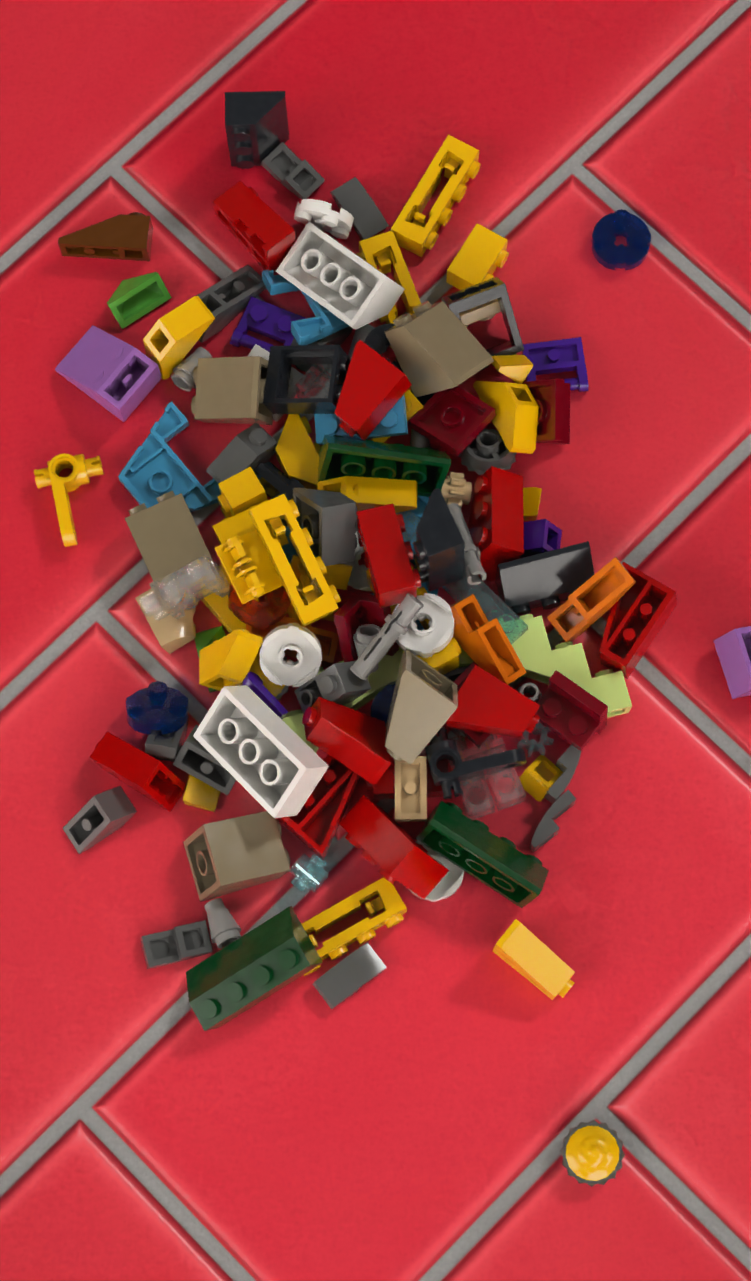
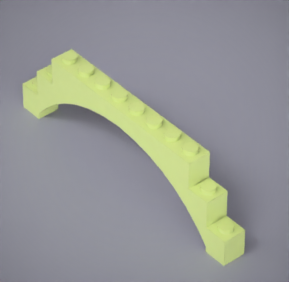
[282,614,632,753]

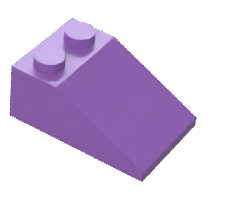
[713,626,751,699]

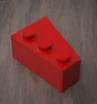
[213,181,297,273]
[464,466,524,582]
[356,503,421,608]
[599,562,677,679]
[277,755,361,861]
[339,795,449,899]

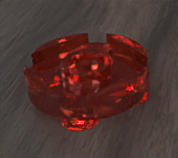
[227,583,291,630]

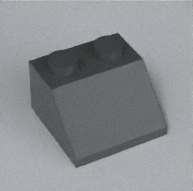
[293,488,358,566]

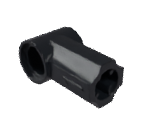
[254,461,305,501]

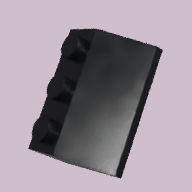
[225,91,289,169]
[413,488,465,592]
[495,541,594,617]

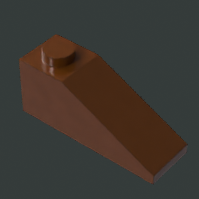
[58,212,153,261]

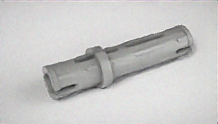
[447,503,487,585]
[350,593,424,681]

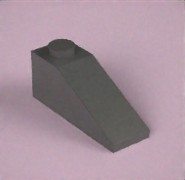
[196,265,266,343]

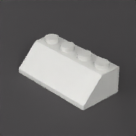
[275,222,405,330]

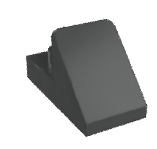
[145,710,189,762]

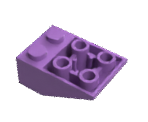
[55,325,162,422]

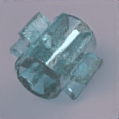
[517,721,554,757]
[289,853,329,892]

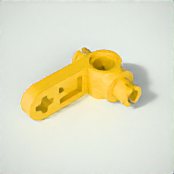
[34,453,104,547]

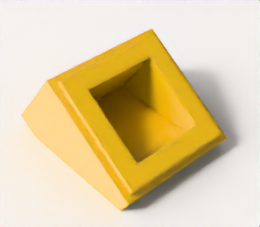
[491,355,533,384]
[523,487,542,521]
[517,754,563,802]
[183,775,220,812]

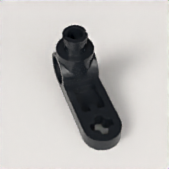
[425,726,527,799]

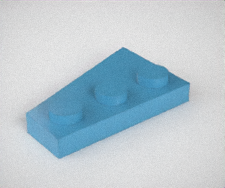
[314,393,408,445]

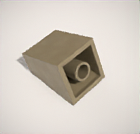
[385,301,493,398]
[191,356,273,425]
[125,491,213,586]
[385,649,458,765]
[183,811,290,902]

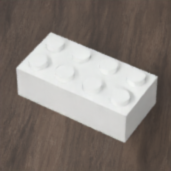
[193,685,329,818]

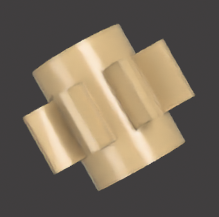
[441,472,472,508]

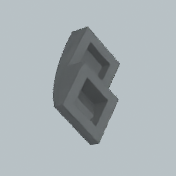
[261,142,325,200]
[330,177,389,240]
[545,744,581,804]
[529,789,576,853]
[140,920,213,969]
[313,942,387,1009]

